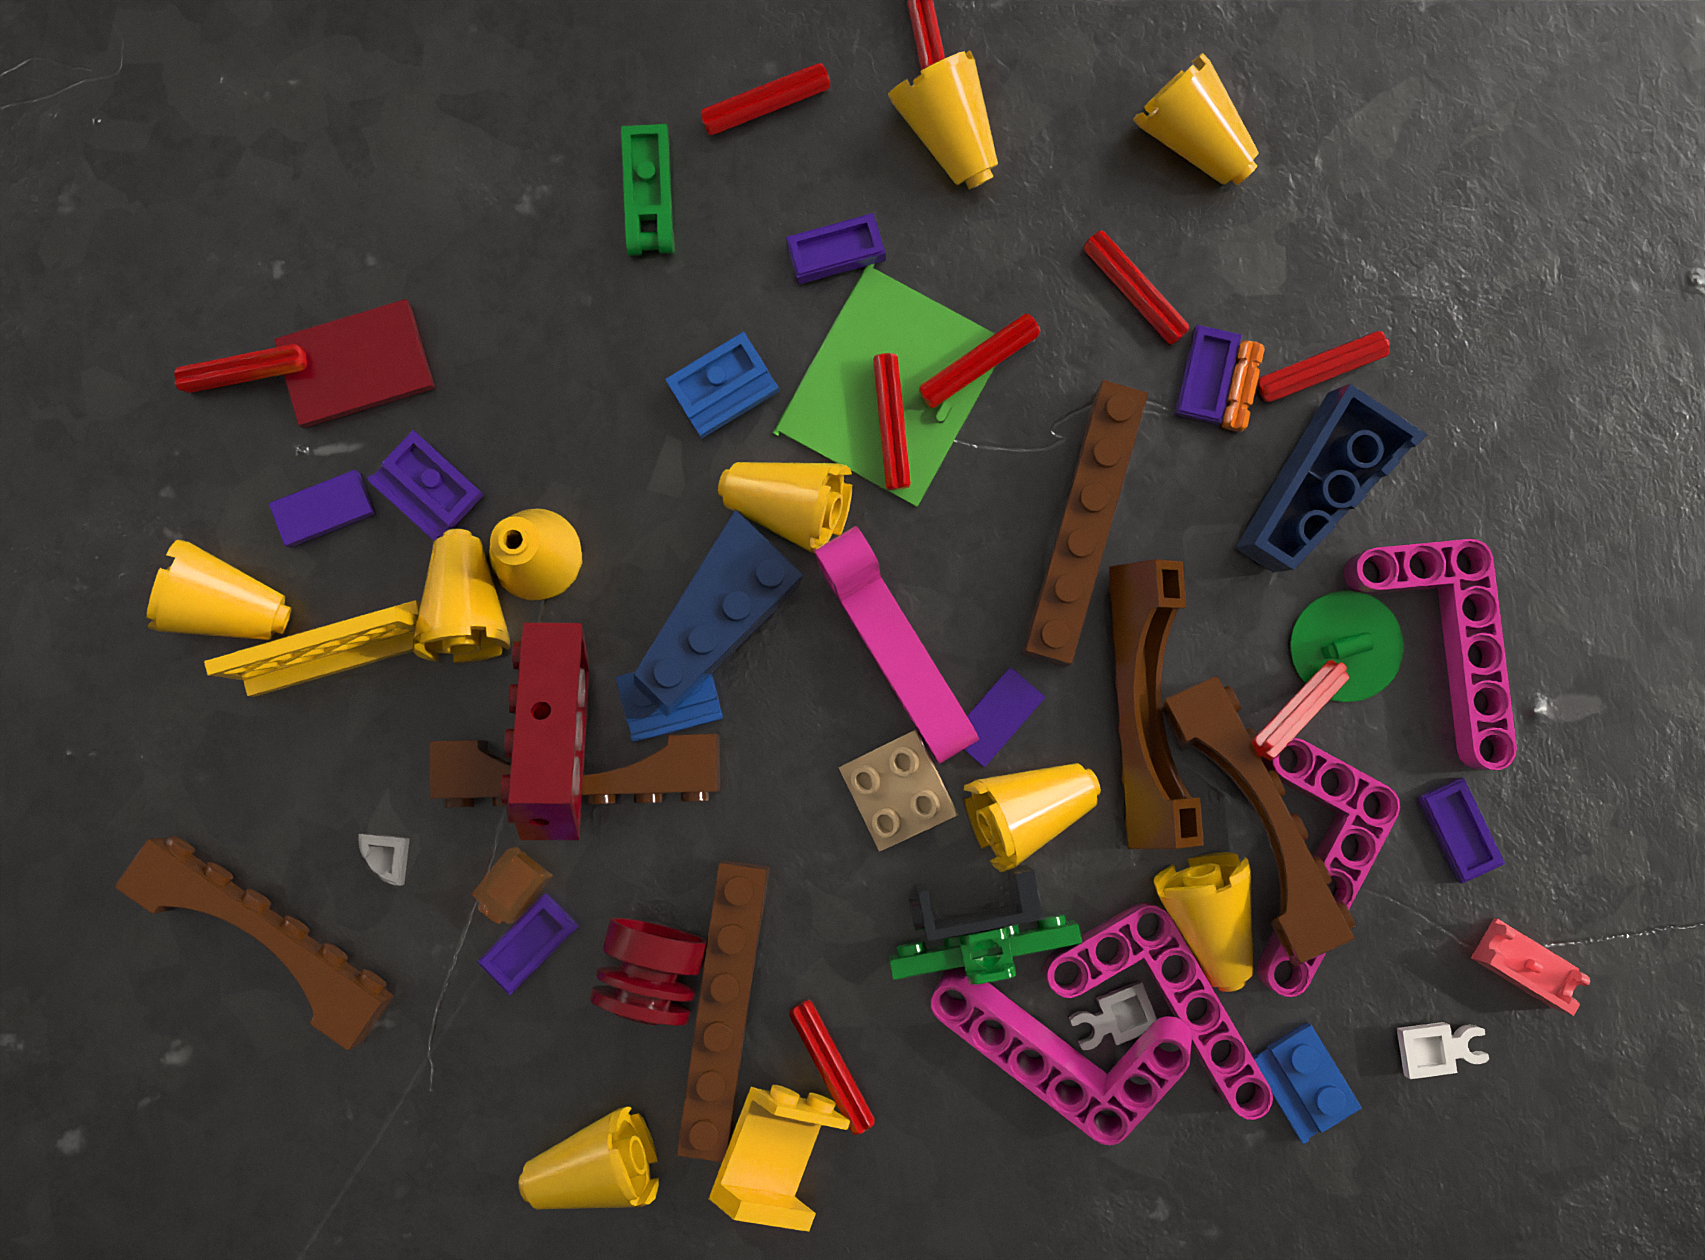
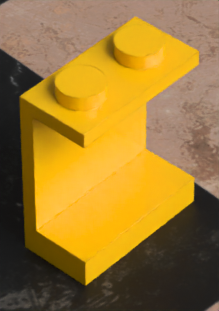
[708,1085,850,1232]

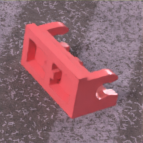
[1471,918,1590,1016]

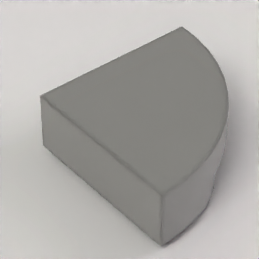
[359,834,410,886]

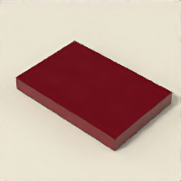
[274,299,435,428]

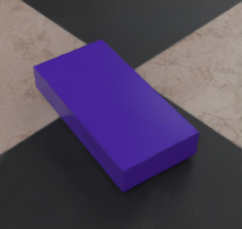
[785,213,886,284]
[1174,325,1241,426]
[269,470,376,548]
[964,666,1046,768]
[1417,778,1505,883]
[477,893,579,996]

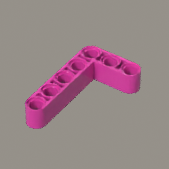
[814,526,980,764]
[1343,539,1517,770]
[1257,738,1400,997]
[1042,902,1273,1120]
[931,966,1192,1145]

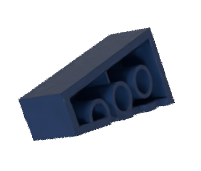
[1235,384,1427,573]
[634,509,803,717]

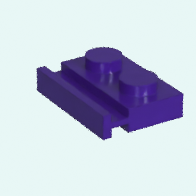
[367,430,484,541]

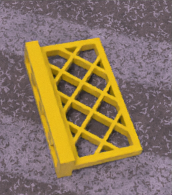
[204,600,421,697]

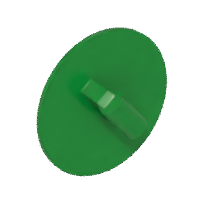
[1290,591,1404,702]

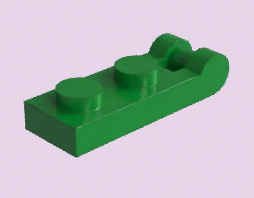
[621,124,675,256]

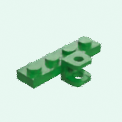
[889,914,1082,985]

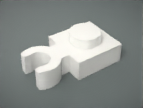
[1397,1022,1489,1079]

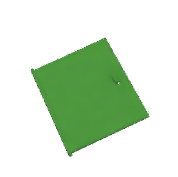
[772,264,995,507]

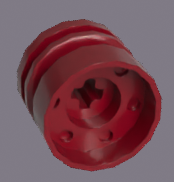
[590,918,708,1026]

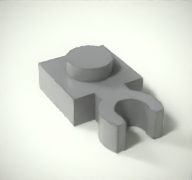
[1068,980,1157,1050]

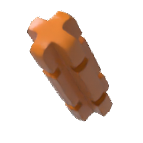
[1221,341,1265,432]

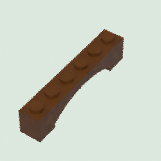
[1021,380,1148,667]
[1109,559,1204,849]
[1162,676,1355,968]
[430,734,720,808]
[115,836,394,1051]
[677,860,770,1162]

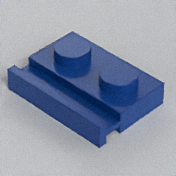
[665,331,780,439]
[615,672,724,743]
[1252,1022,1362,1144]

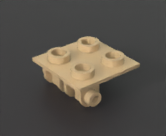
[838,729,958,852]

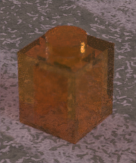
[471,847,553,924]

